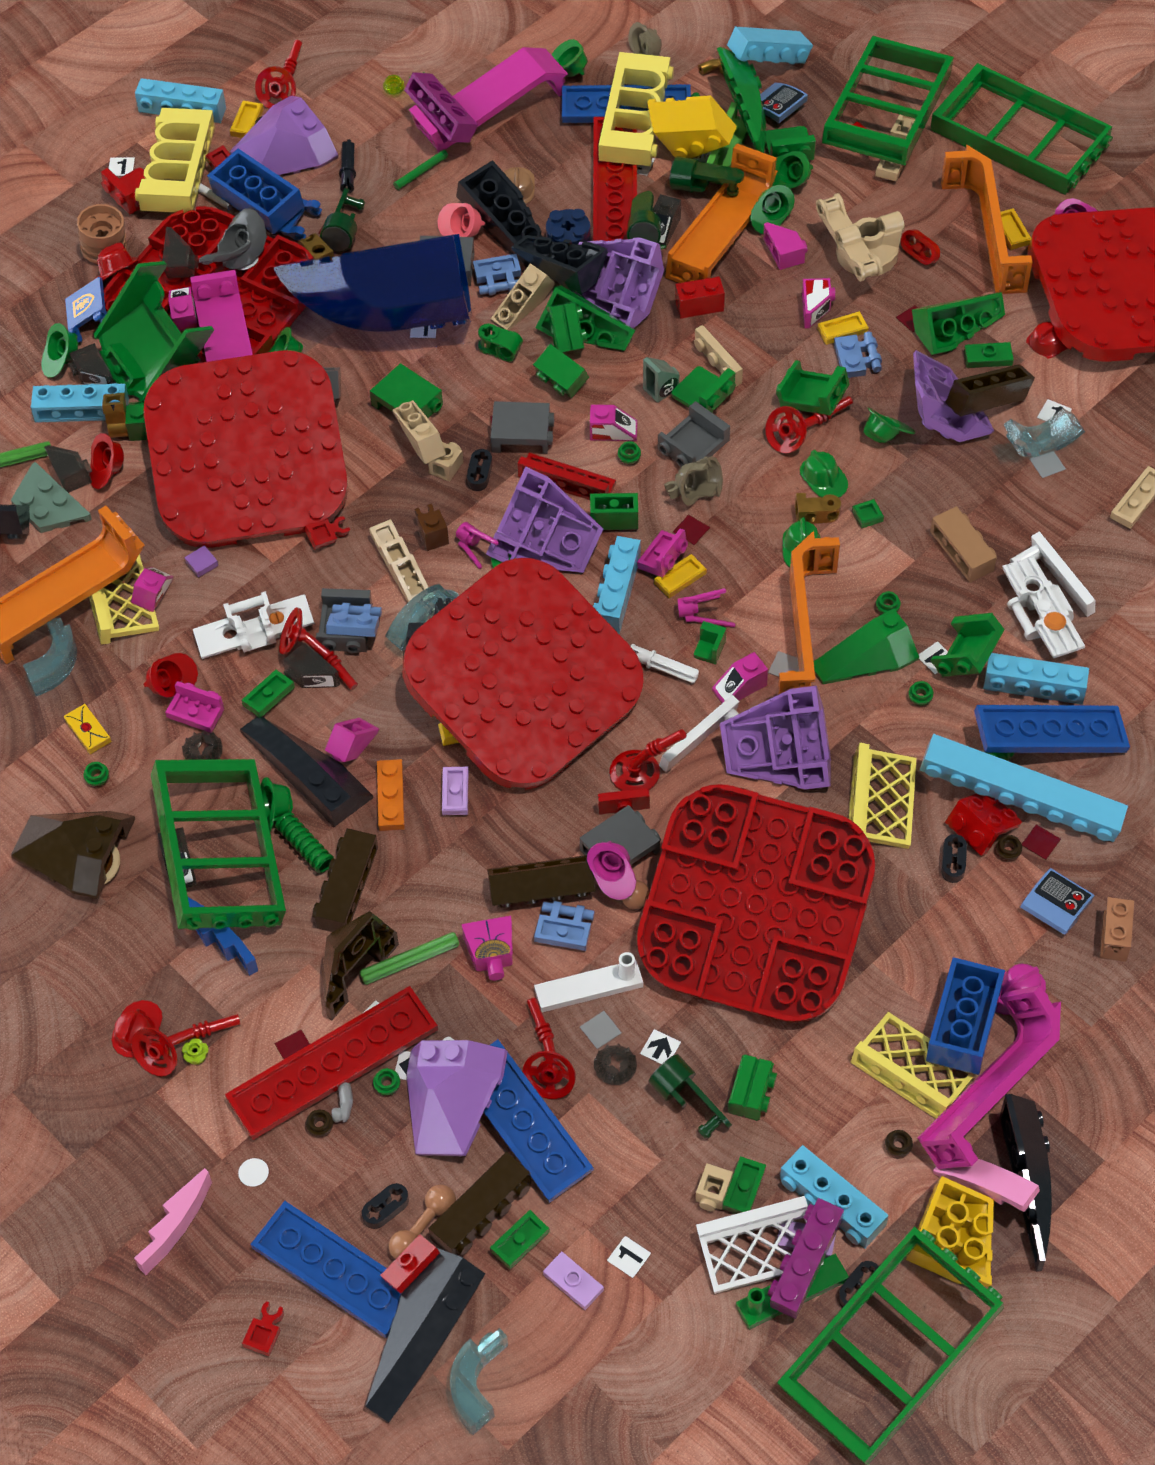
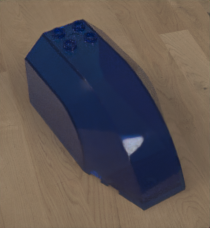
[274,234,472,332]

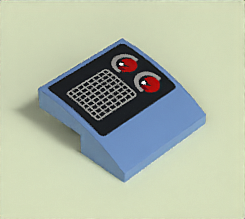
[760,83,808,123]
[1020,868,1095,935]

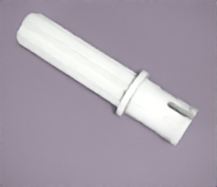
[631,644,699,683]

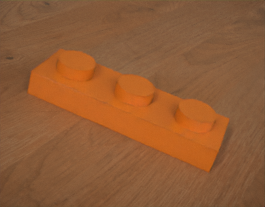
[377,759,405,831]

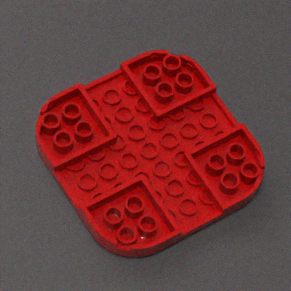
[104,206,318,363]
[1027,207,1155,362]
[144,350,348,548]
[402,558,644,790]
[637,784,876,1022]

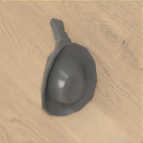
[199,208,267,269]

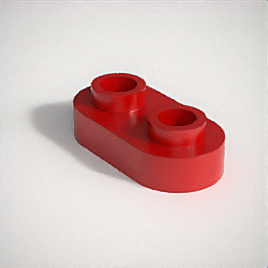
[900,229,940,265]

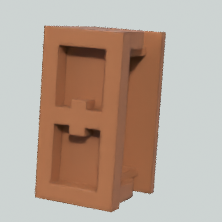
[1100,897,1134,962]

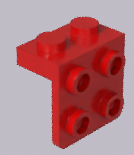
[101,168,145,215]
[945,793,1022,856]

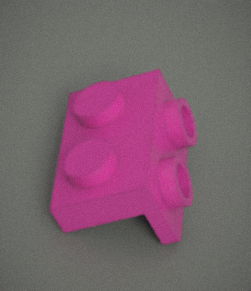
[637,528,688,578]
[165,681,224,733]

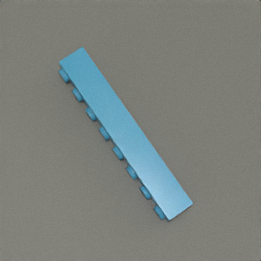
[919,734,1128,842]

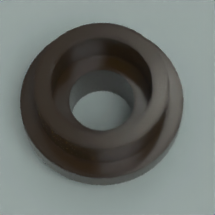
[996,835,1022,860]
[306,1109,333,1136]
[885,1130,913,1157]

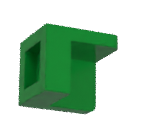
[694,621,727,665]

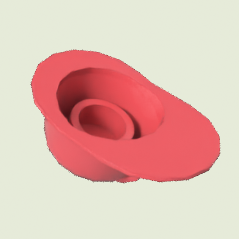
[437,203,485,237]

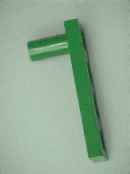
[736,1253,849,1330]

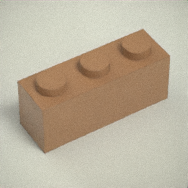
[930,506,997,583]

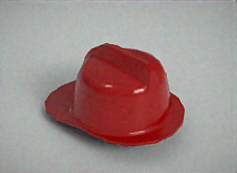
[95,242,139,281]
[1026,322,1068,359]
[89,433,124,489]
[143,653,198,698]
[111,1000,163,1058]

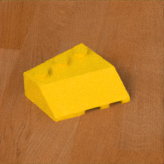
[647,95,737,159]
[906,1176,994,1287]

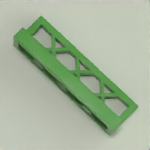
[706,102,748,185]

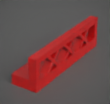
[518,453,616,500]

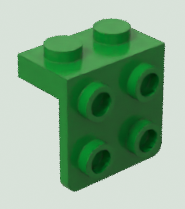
[765,126,816,160]
[672,366,736,412]

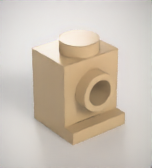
[428,442,463,482]
[696,1163,733,1211]

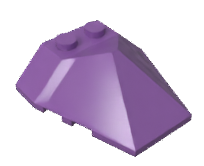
[230,96,338,177]
[572,237,664,328]
[913,350,994,442]
[486,466,603,573]
[720,685,831,789]
[406,1040,508,1156]

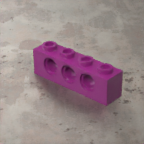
[404,72,478,143]

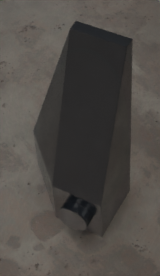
[512,235,608,295]

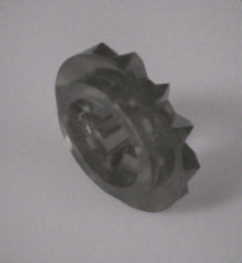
[182,730,223,760]
[594,1043,637,1085]

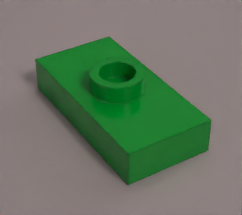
[964,342,1014,368]
[242,670,295,718]
[722,1156,766,1214]
[490,1210,550,1270]

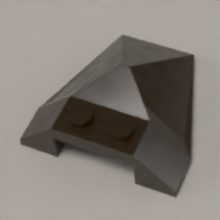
[11,811,135,899]
[322,911,399,1020]

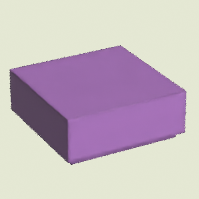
[184,545,219,578]

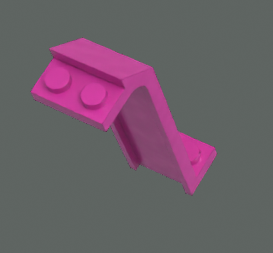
[409,47,568,153]
[190,270,253,362]
[918,986,1061,1169]

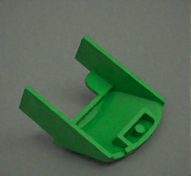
[94,261,214,402]

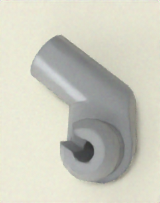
[331,1082,353,1123]

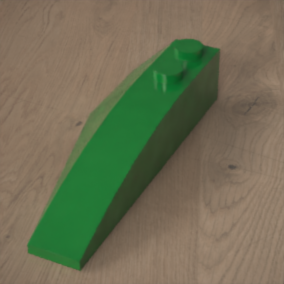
[717,47,766,153]

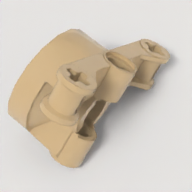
[816,193,905,282]

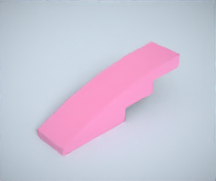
[933,1159,1040,1212]
[134,1168,212,1275]

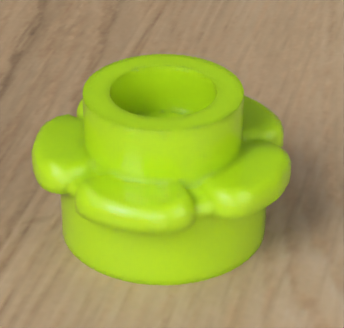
[182,1039,209,1065]

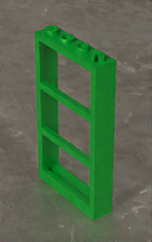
[822,36,954,165]
[930,63,1113,195]
[151,759,286,930]
[777,1226,1004,1465]

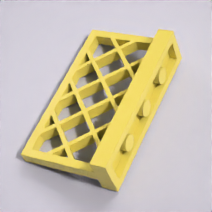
[89,554,159,645]
[848,743,917,849]
[851,1012,977,1119]

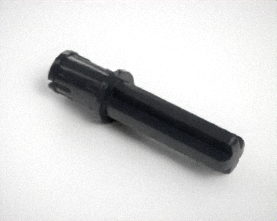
[339,139,356,193]

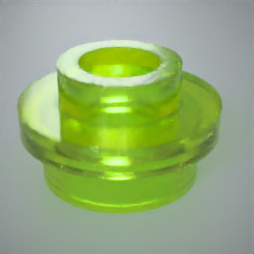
[383,75,405,95]

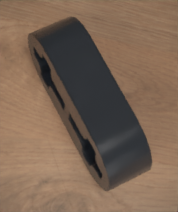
[467,449,492,491]
[941,834,967,883]
[362,1183,409,1229]
[838,1261,879,1308]

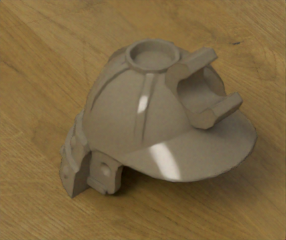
[628,22,662,56]
[664,456,723,506]

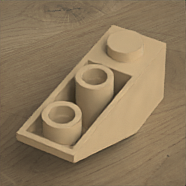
[491,264,556,330]
[393,400,446,464]

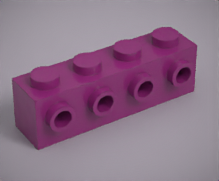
[767,1198,844,1319]

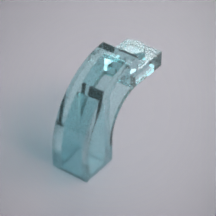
[1004,408,1085,457]
[385,584,459,651]
[23,617,77,697]
[450,1328,508,1435]

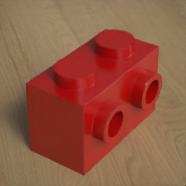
[675,276,725,319]

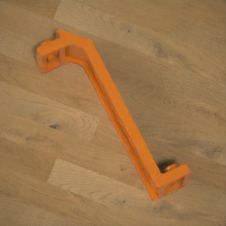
[665,143,778,283]
[941,144,1032,294]
[0,506,145,665]
[778,531,840,695]

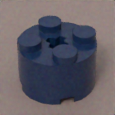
[546,209,591,244]

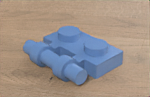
[473,254,521,296]
[834,332,882,378]
[326,603,382,637]
[534,901,595,951]

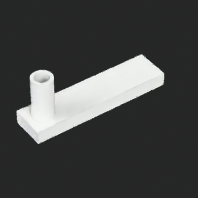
[1010,531,1095,617]
[659,695,740,772]
[534,952,643,1012]

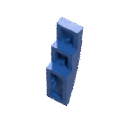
[188,897,259,976]

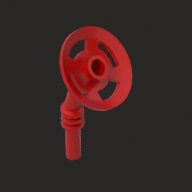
[255,40,302,109]
[765,396,853,453]
[279,607,358,690]
[610,729,687,791]
[522,998,576,1099]
[131,1014,241,1076]

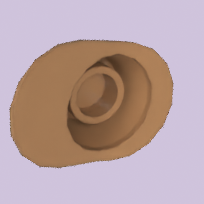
[504,167,535,204]

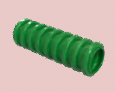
[275,812,334,873]

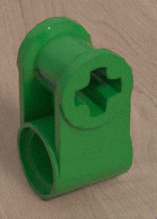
[478,324,523,362]

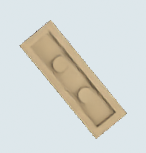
[694,325,743,387]
[1110,466,1155,529]

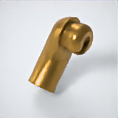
[698,59,723,75]

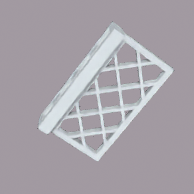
[696,1196,824,1294]

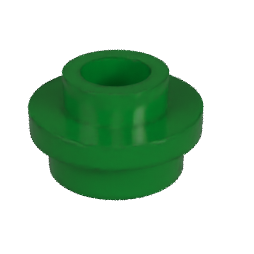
[618,441,641,464]
[876,591,901,614]
[908,681,934,705]
[83,762,109,786]
[373,1068,400,1095]

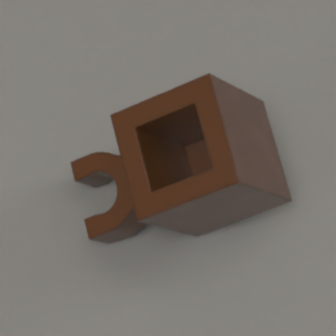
[415,503,449,551]

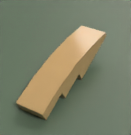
[875,115,915,181]
[369,519,433,606]

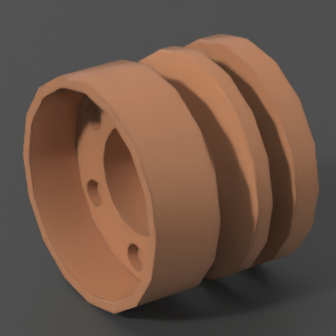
[77,204,127,264]

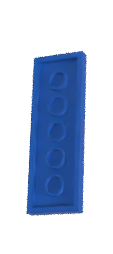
[562,84,691,123]
[974,705,1130,753]
[483,1039,594,1203]
[251,1201,401,1339]

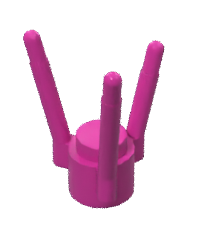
[456,522,499,569]
[677,588,735,627]

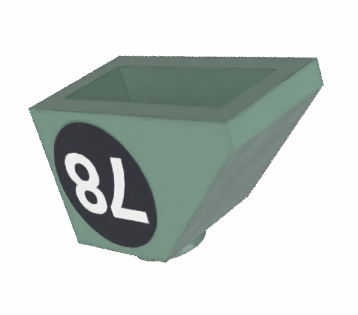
[643,357,680,403]

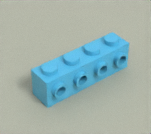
[727,27,813,64]
[135,78,226,123]
[31,383,129,422]
[593,536,641,635]
[983,653,1089,705]
[780,1145,889,1249]

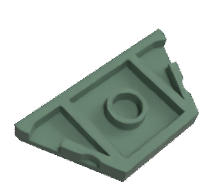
[11,462,92,533]

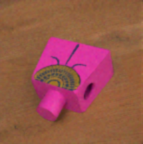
[462,916,513,980]

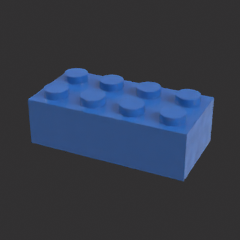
[207,148,304,234]
[926,957,1005,1075]

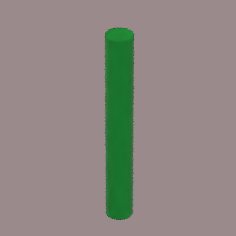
[393,149,448,190]

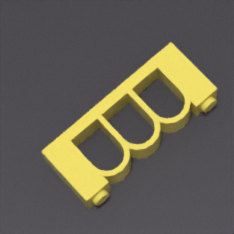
[599,52,674,166]
[135,108,215,213]

